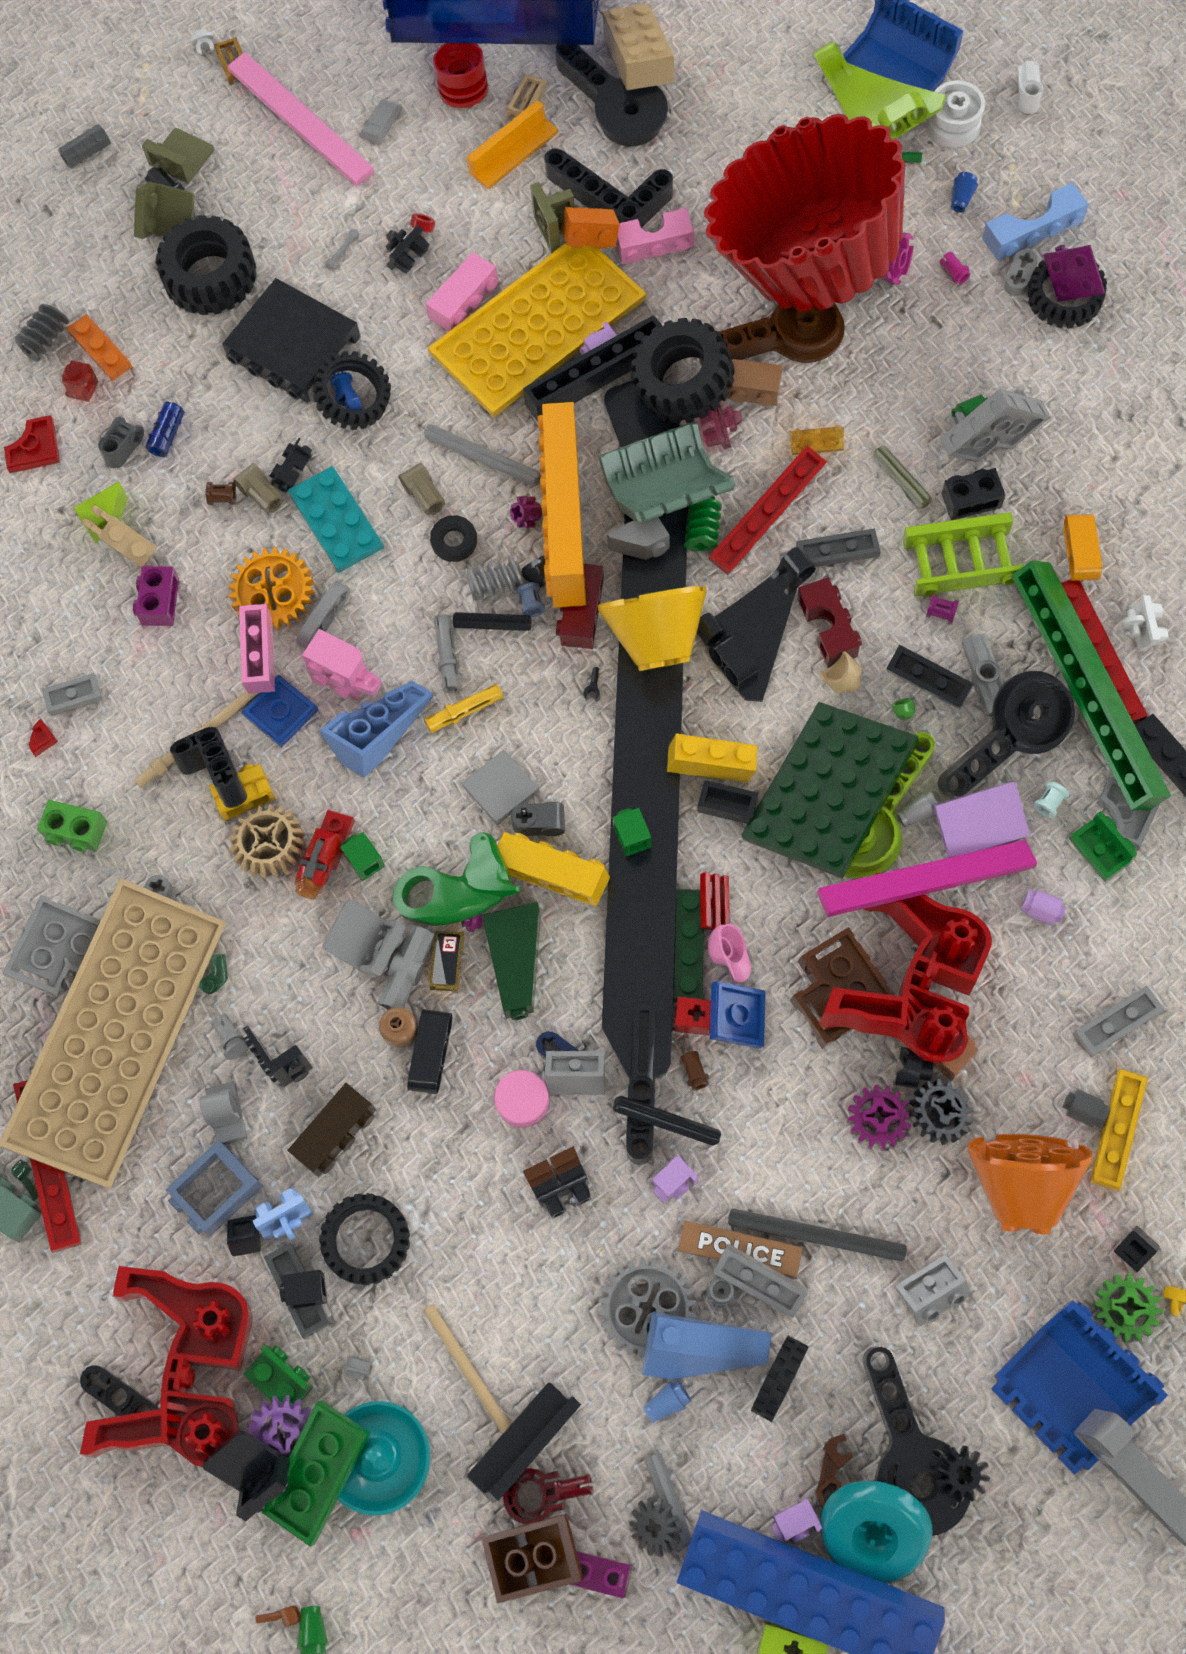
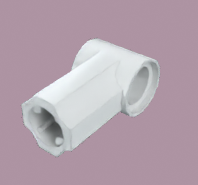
[1017,61,1044,114]

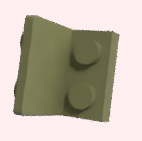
[142,128,215,184]
[134,181,195,239]

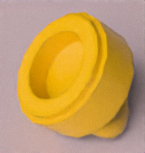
[1162,1286,1186,1317]

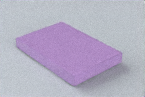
[933,781,1030,858]

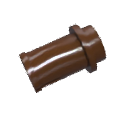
[680,1051,710,1091]

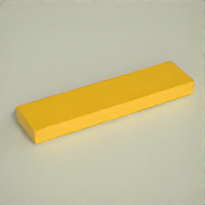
[1089,1069,1148,1192]

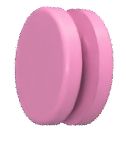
[494,1070,550,1128]

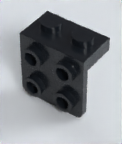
[243,1025,313,1087]
[203,1431,290,1522]

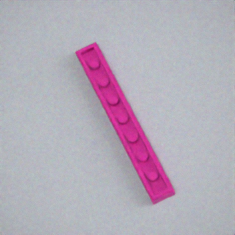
[817,840,1037,917]

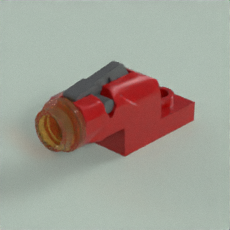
[294,810,355,899]

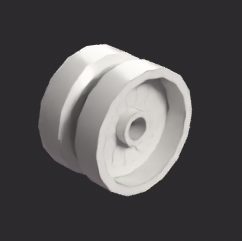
[927,80,985,148]

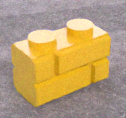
[209,764,276,821]

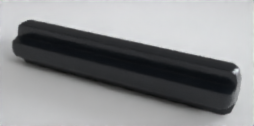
[453,612,532,631]

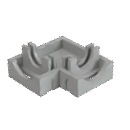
[940,389,1051,462]
[3,895,101,998]

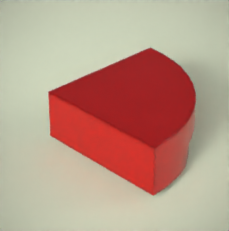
[29,719,58,757]

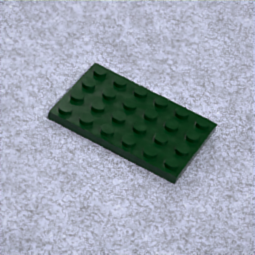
[741,702,919,879]

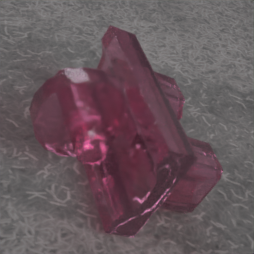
[699,405,742,450]

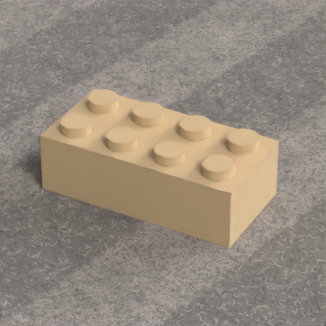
[603,3,674,90]

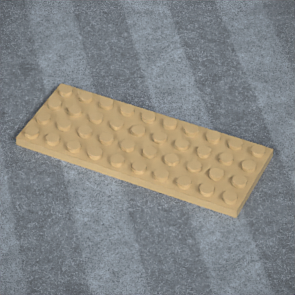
[0,878,226,1189]

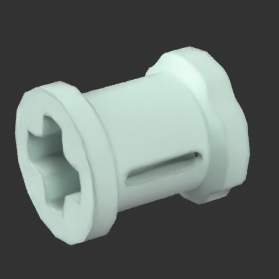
[1033,781,1069,819]

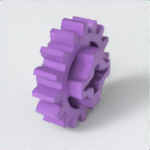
[248,1395,310,1458]

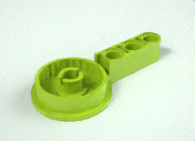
[844,732,935,879]

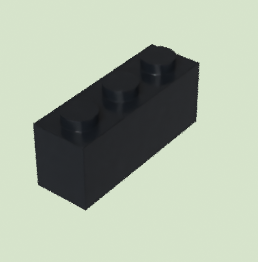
[886,644,974,710]

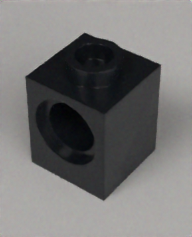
[279,1270,328,1309]

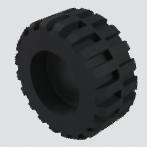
[156,215,257,315]
[631,318,735,424]

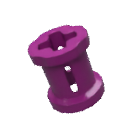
[926,594,959,624]

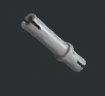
[434,614,461,694]

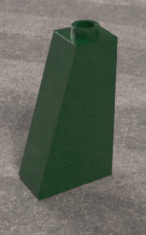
[482,902,541,1020]

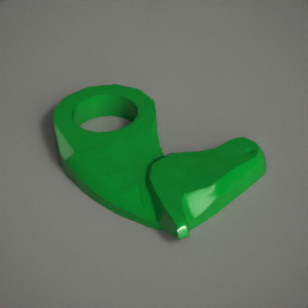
[393,832,520,926]

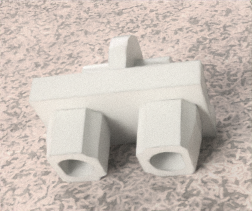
[1121,595,1169,652]

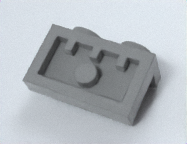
[895,1254,970,1326]

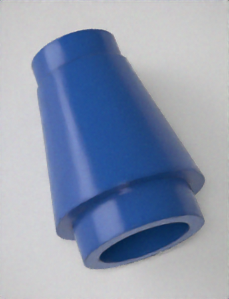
[951,172,978,212]

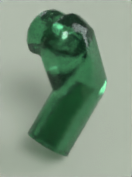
[200,954,228,994]

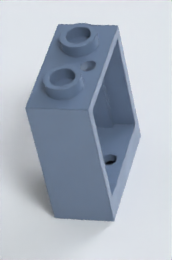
[165,1140,263,1236]

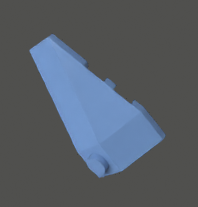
[320,681,433,778]
[641,1312,772,1380]

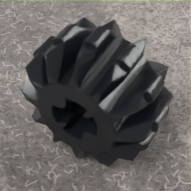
[934,1445,990,1503]

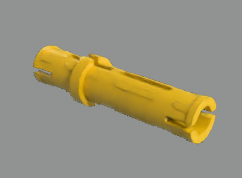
[424,683,504,734]

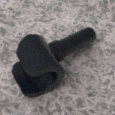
[583,667,601,702]

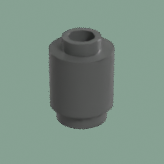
[1062,1089,1110,1128]

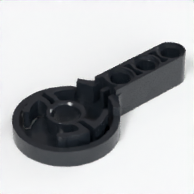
[862,1346,970,1536]

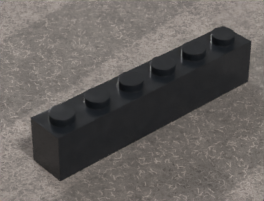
[523,315,662,422]

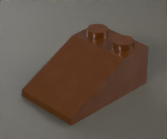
[481,1514,584,1604]

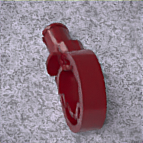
[503,1468,594,1524]

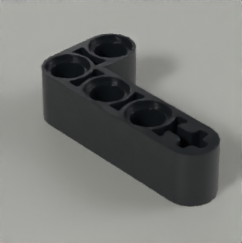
[170,727,247,808]

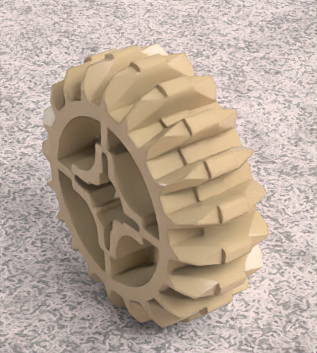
[230,804,306,879]

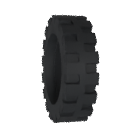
[751,1335,809,1422]

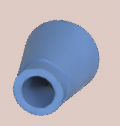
[643,1380,691,1423]

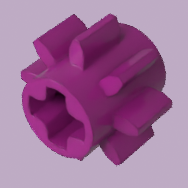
[510,496,542,528]

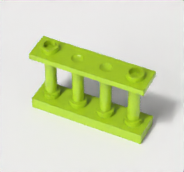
[903,512,1024,597]

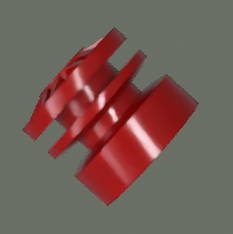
[433,39,489,108]

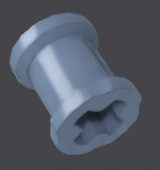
[516,582,546,618]

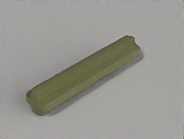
[874,445,932,508]

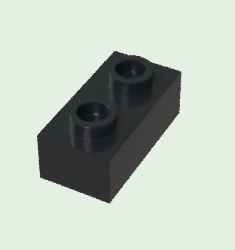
[697,780,759,824]

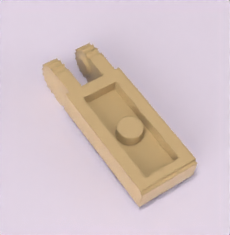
[81,505,157,568]

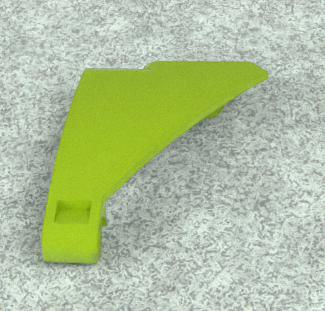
[813,41,946,139]

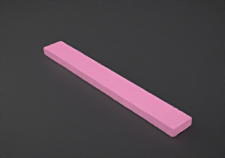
[227,52,374,187]

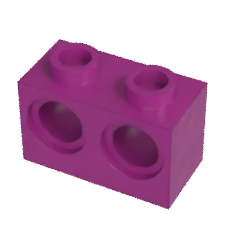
[133,566,179,626]

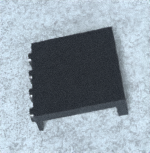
[222,278,361,403]

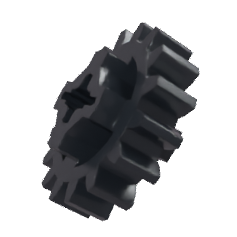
[909,1079,973,1145]

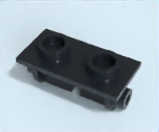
[269,438,312,493]

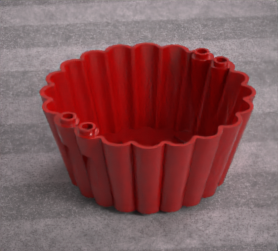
[704,114,906,312]

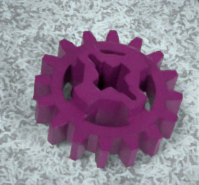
[847,1085,912,1151]

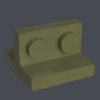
[530,182,575,254]

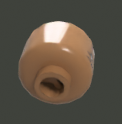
[379,1007,418,1048]

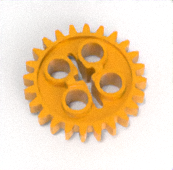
[228,547,315,631]

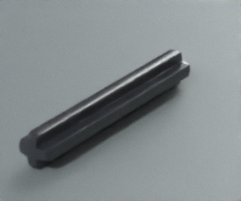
[613,1095,721,1146]

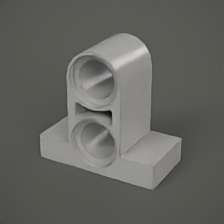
[199,1081,248,1145]

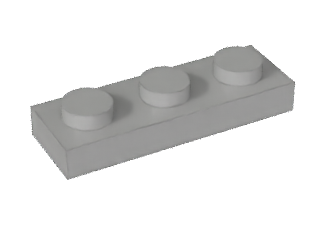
[1073,986,1164,1057]
[713,1244,808,1318]

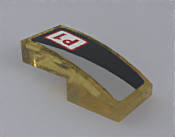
[429,931,464,991]

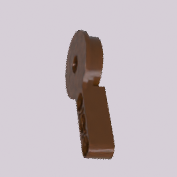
[699,303,845,365]

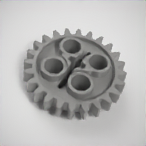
[598,1257,697,1358]

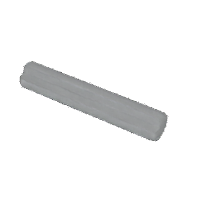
[645,1453,692,1548]

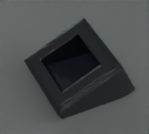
[227,1215,261,1256]
[1114,1226,1160,1272]

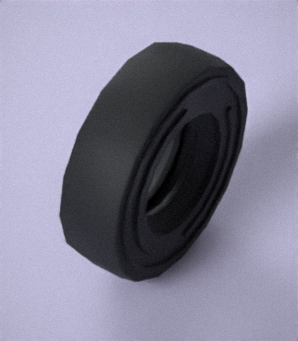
[430,515,477,562]

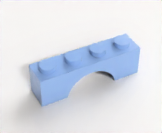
[982,182,1089,260]

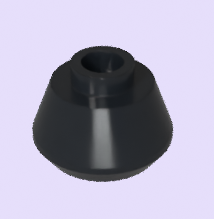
[521,555,546,588]

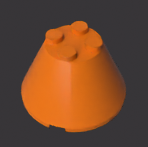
[968,1134,1093,1235]

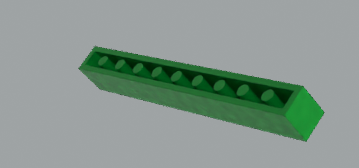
[1012,560,1171,811]

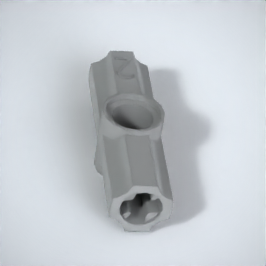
[962,633,1003,717]
[378,926,435,1010]

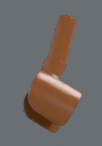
[255,1605,301,1628]

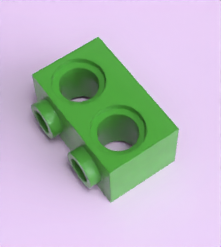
[37,799,108,852]

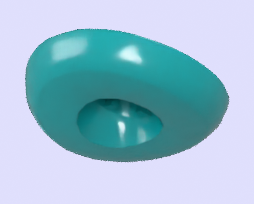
[338,1401,430,1516]
[820,1481,932,1584]

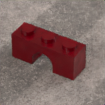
[797,577,862,668]

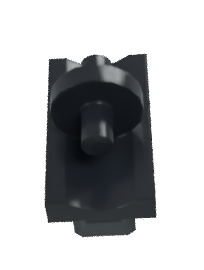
[385,225,430,274]

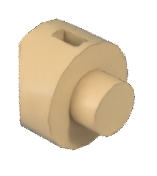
[820,652,862,693]

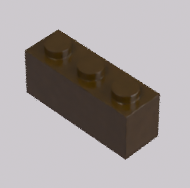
[287,1083,376,1178]

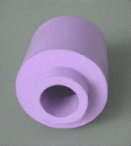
[1021,889,1066,926]

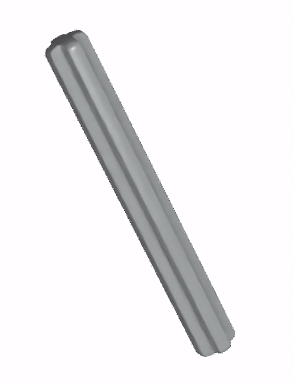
[424,424,541,486]

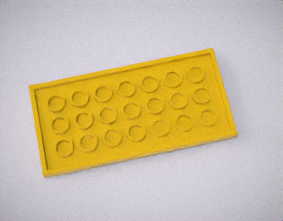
[428,243,647,418]

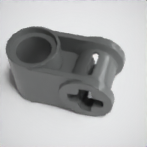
[98,416,144,468]
[511,802,565,836]

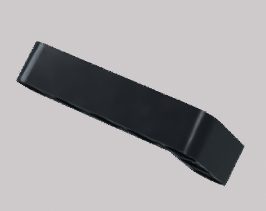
[544,148,673,228]

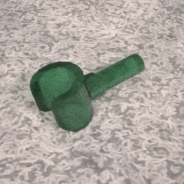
[11,1160,38,1200]

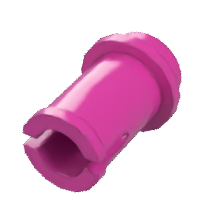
[940,252,970,284]

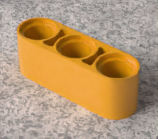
[1064,514,1102,581]

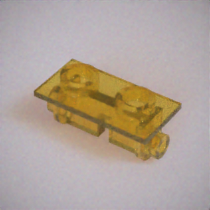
[789,425,844,455]

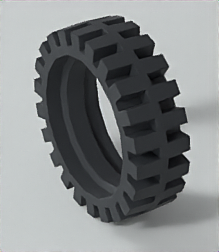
[1028,260,1107,329]
[313,351,391,430]
[319,1193,410,1285]

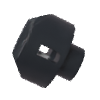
[895,1047,934,1089]

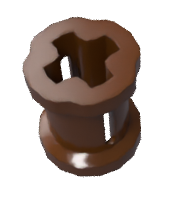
[206,482,237,505]

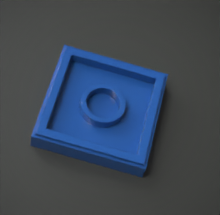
[241,675,319,748]
[710,981,765,1049]

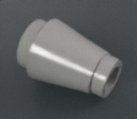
[896,791,938,827]

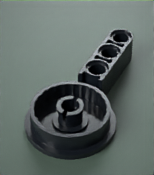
[555,39,668,146]
[937,671,1075,796]

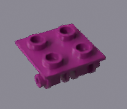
[1043,245,1105,302]

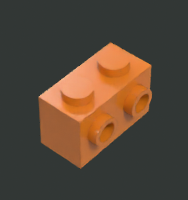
[561,207,620,249]

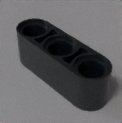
[407,1009,453,1095]

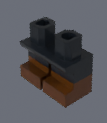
[523,1146,591,1219]

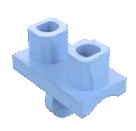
[253,1188,313,1241]

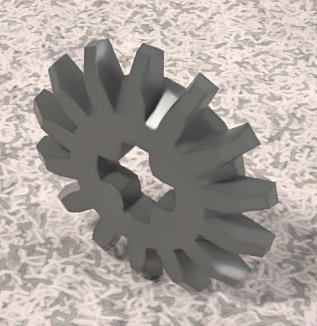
[629,1497,682,1557]

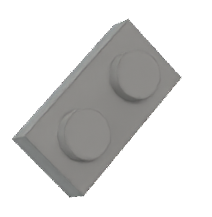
[42,673,103,716]

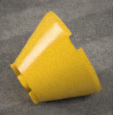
[598,585,707,671]

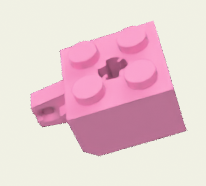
[302,629,382,700]

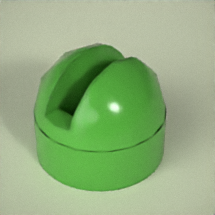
[892,698,915,720]

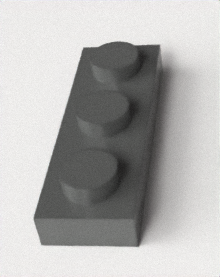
[796,528,880,567]
[264,1242,331,1339]

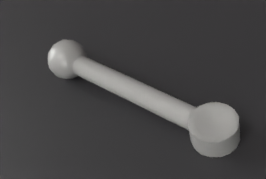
[325,229,359,269]

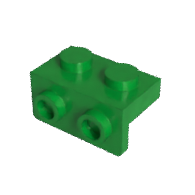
[1069,811,1137,882]

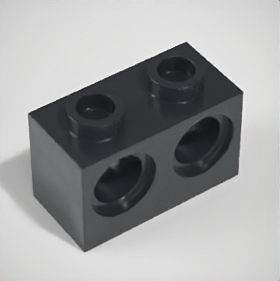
[941,468,1006,521]

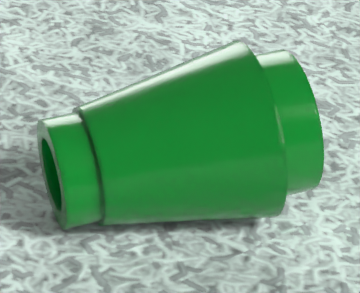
[297,1606,329,1654]

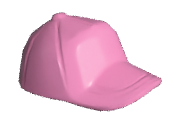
[708,923,751,984]

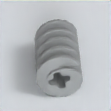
[467,557,524,601]

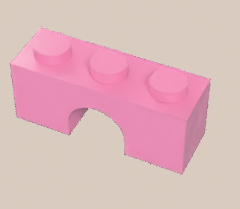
[616,208,694,264]

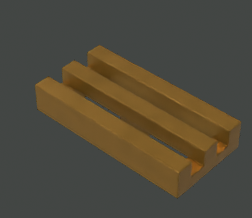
[214,37,243,85]

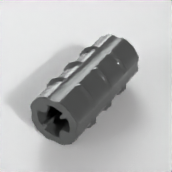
[58,124,111,168]

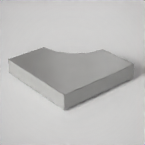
[1097,777,1160,850]

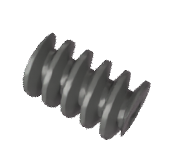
[15,304,69,361]

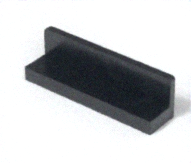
[467,1383,581,1503]

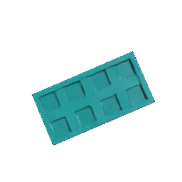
[288,466,384,573]

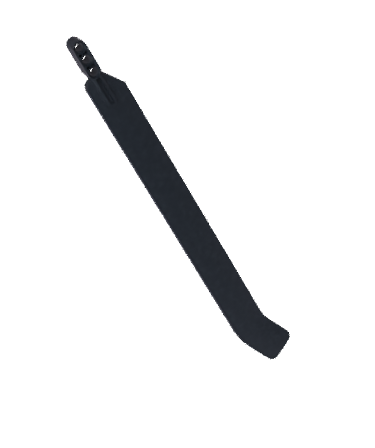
[602,381,689,1165]

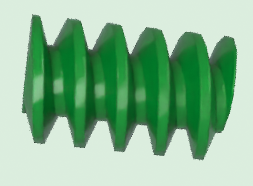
[684,495,722,552]

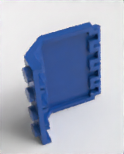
[843,0,963,92]
[991,1300,1168,1475]

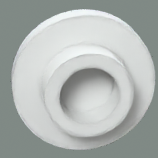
[190,29,215,56]

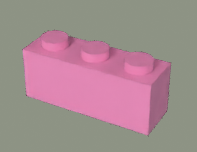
[426,252,498,331]
[239,604,275,694]

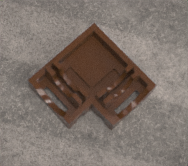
[790,927,895,1049]

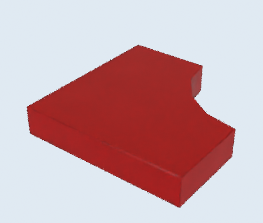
[4,415,60,473]

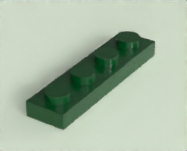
[674,889,704,1002]

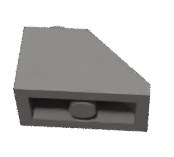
[607,518,670,560]

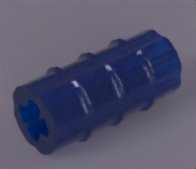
[145,401,185,457]

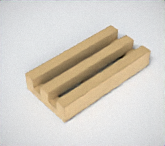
[506,74,548,117]

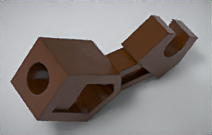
[814,1434,853,1510]

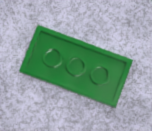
[261,1400,371,1547]

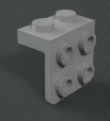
[322,900,406,977]

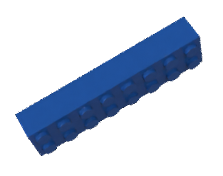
[676,1510,945,1654]

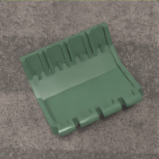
[598,421,736,522]

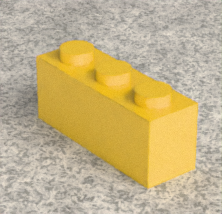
[667,734,758,783]

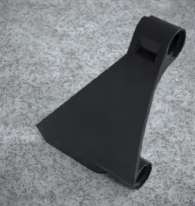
[696,547,816,702]

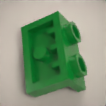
[243,1344,314,1404]

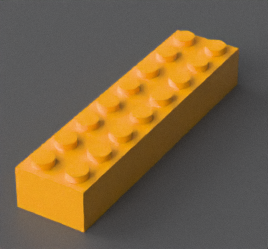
[538,402,586,608]

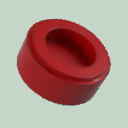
[410,213,436,232]

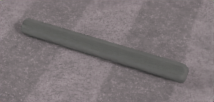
[728,1208,907,1261]

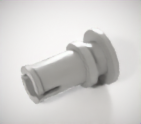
[211,1014,249,1060]

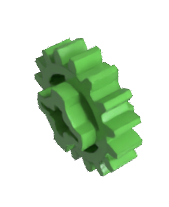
[1092,1273,1163,1343]

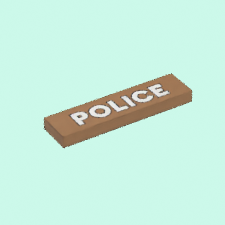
[678,1221,803,1278]

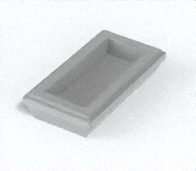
[359,99,402,145]

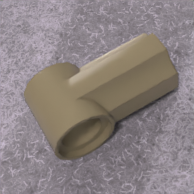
[233,463,284,514]
[398,463,446,515]

